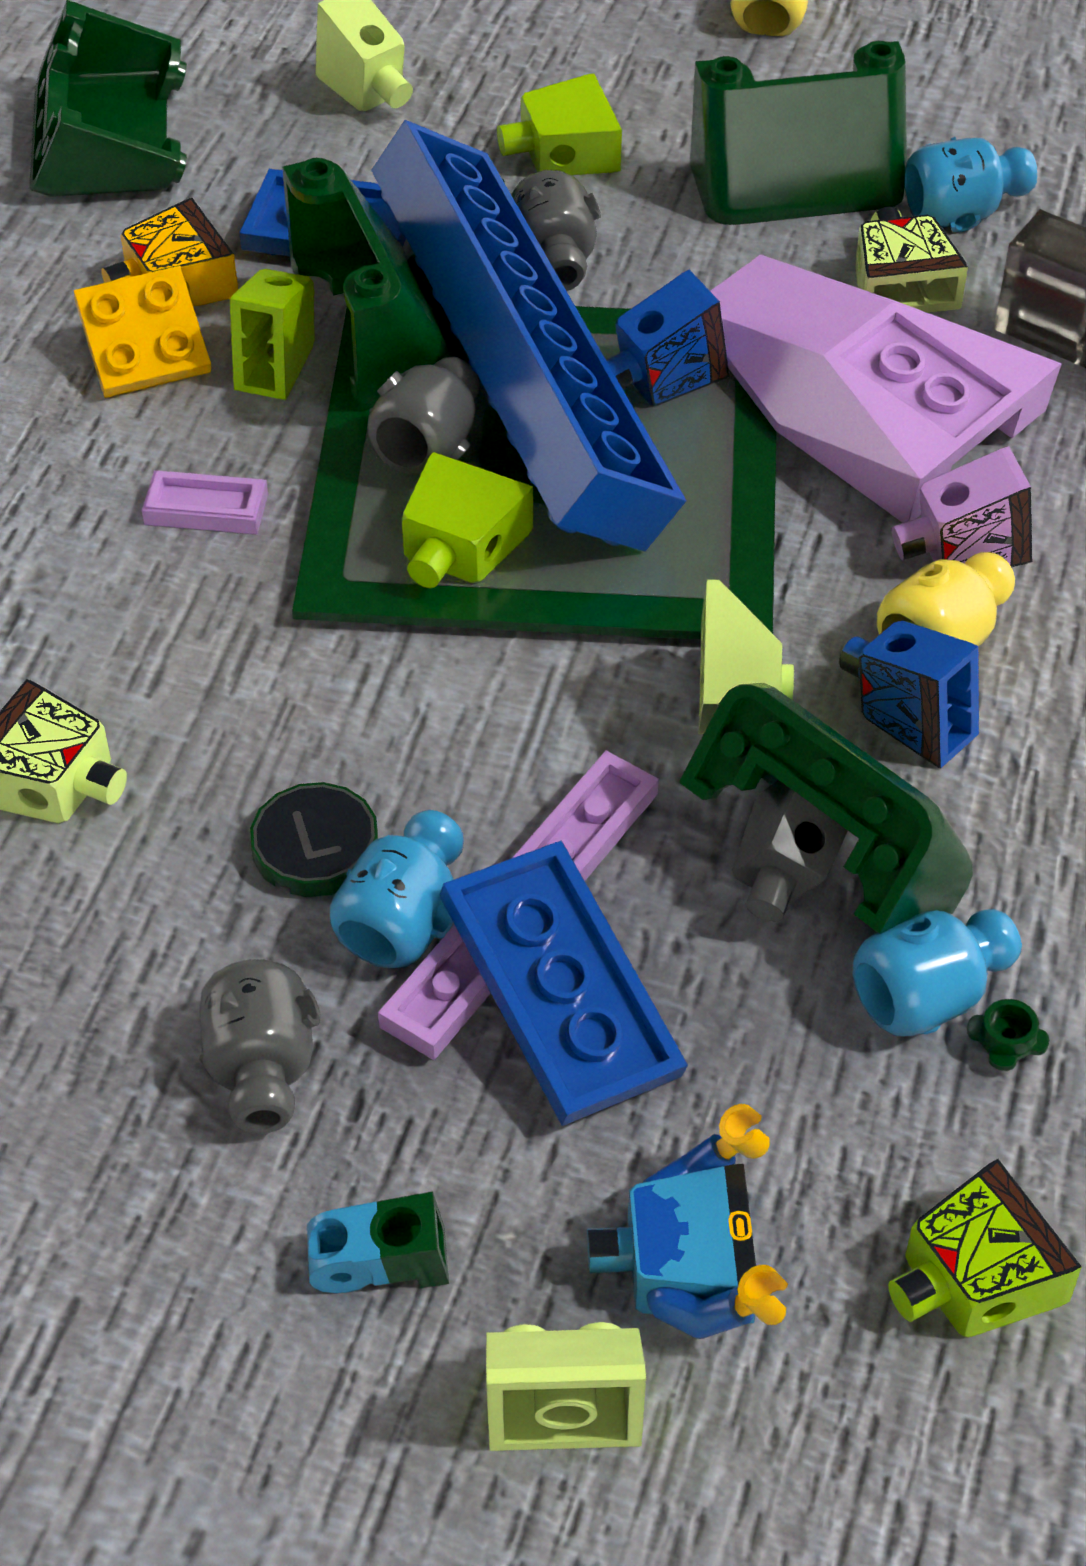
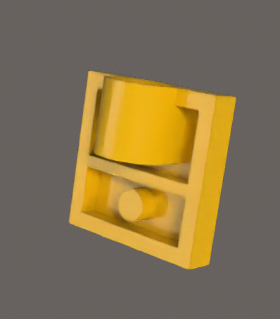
[74,266,211,398]

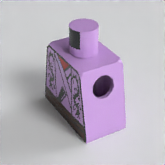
[891,446,1032,567]

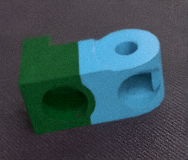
[307,1191,449,1293]

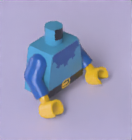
[587,1104,788,1339]

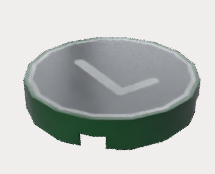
[250,782,378,897]

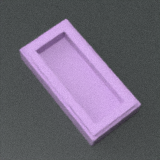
[142,470,268,534]

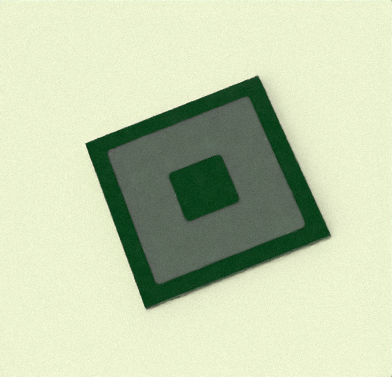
[292,300,776,640]

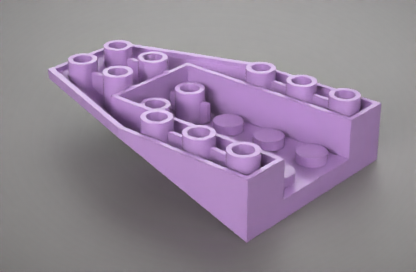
[710,254,1062,523]

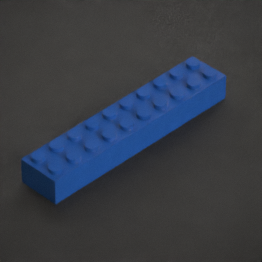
[371,120,687,552]

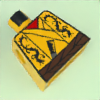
[101,198,238,307]

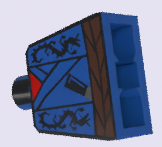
[606,269,729,406]
[839,621,979,769]

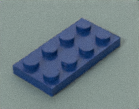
[440,840,688,1126]

